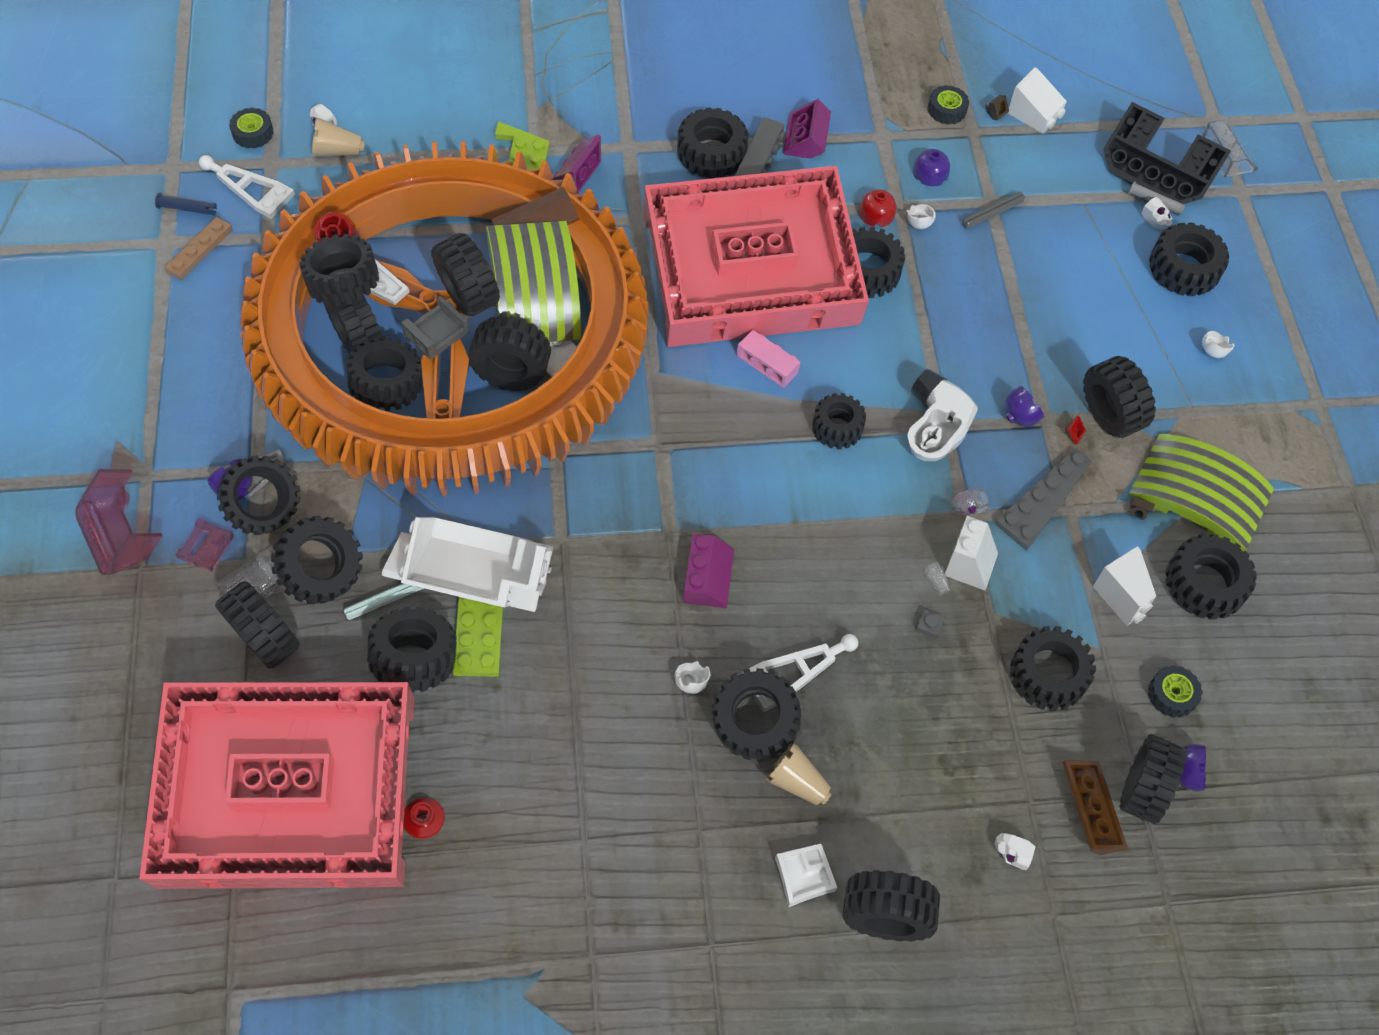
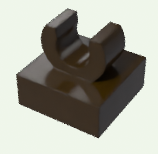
[985,95,1009,120]
[1129,497,1155,521]

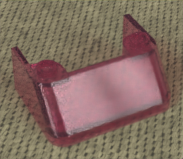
[75,469,163,575]

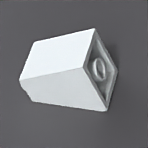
[1008,67,1067,134]
[944,516,998,590]
[1093,546,1156,626]

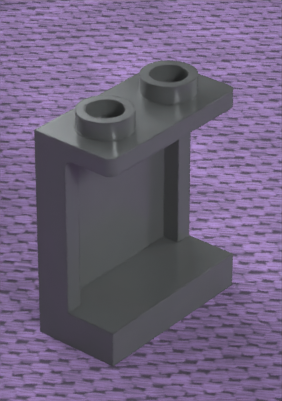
[401,296,469,360]

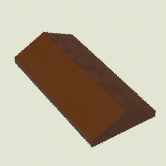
[491,187,580,226]
[1062,760,1128,855]

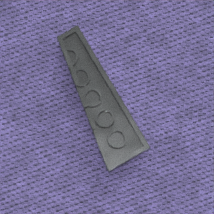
[995,448,1092,551]

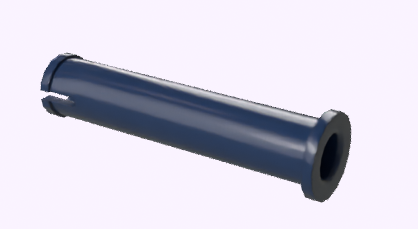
[155,193,217,216]

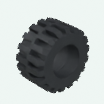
[812,393,866,449]

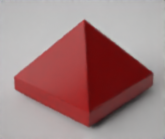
[1065,416,1086,444]

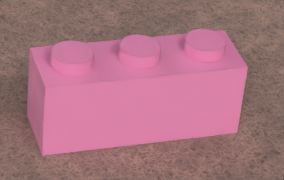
[737,330,800,388]

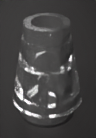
[923,562,951,596]

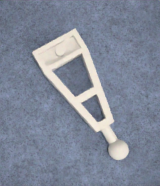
[199,155,295,219]
[742,634,858,712]

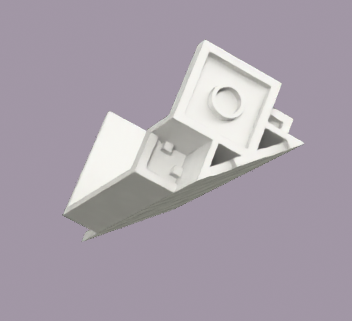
[382,517,553,612]

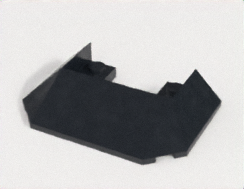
[1103,102,1231,204]

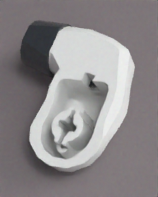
[907,369,978,461]

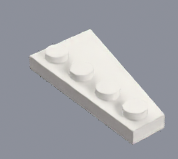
[330,260,410,305]

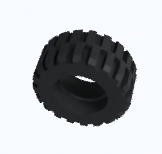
[677,107,748,179]
[1149,222,1230,296]
[431,233,500,317]
[468,315,551,391]
[1083,356,1156,438]
[271,516,363,604]
[1165,534,1257,619]
[215,581,300,669]
[367,607,457,693]
[712,668,801,761]
[842,870,940,942]

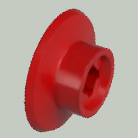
[403,797,445,839]

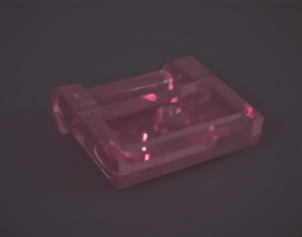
[175,519,234,572]

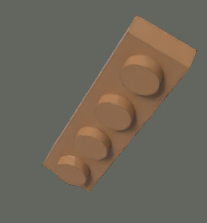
[164,217,233,281]

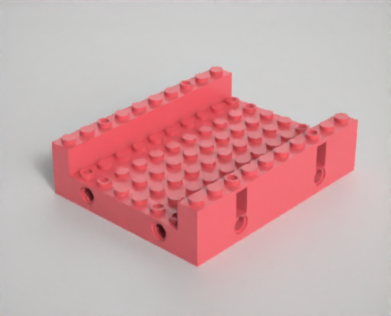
[643,166,869,347]
[139,682,415,889]

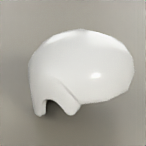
[907,204,936,230]
[1202,331,1235,358]
[674,661,711,694]

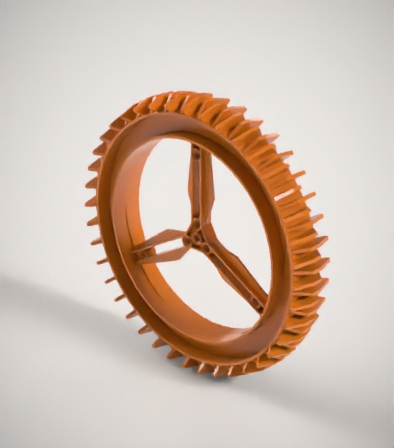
[240,141,648,496]

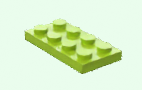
[453,597,504,677]

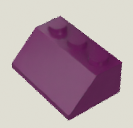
[783,99,831,159]
[553,134,601,194]
[683,533,734,608]

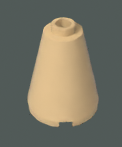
[312,118,365,156]
[765,742,832,806]

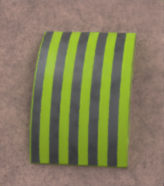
[486,221,581,342]
[1128,434,1274,552]

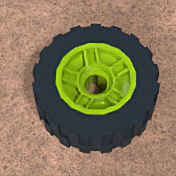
[928,85,969,125]
[229,108,274,148]
[1148,665,1203,718]

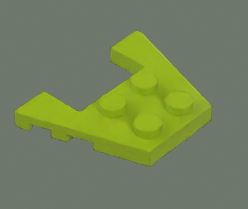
[495,122,550,170]

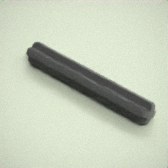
[962,192,1025,229]

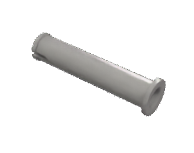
[1128,181,1185,216]

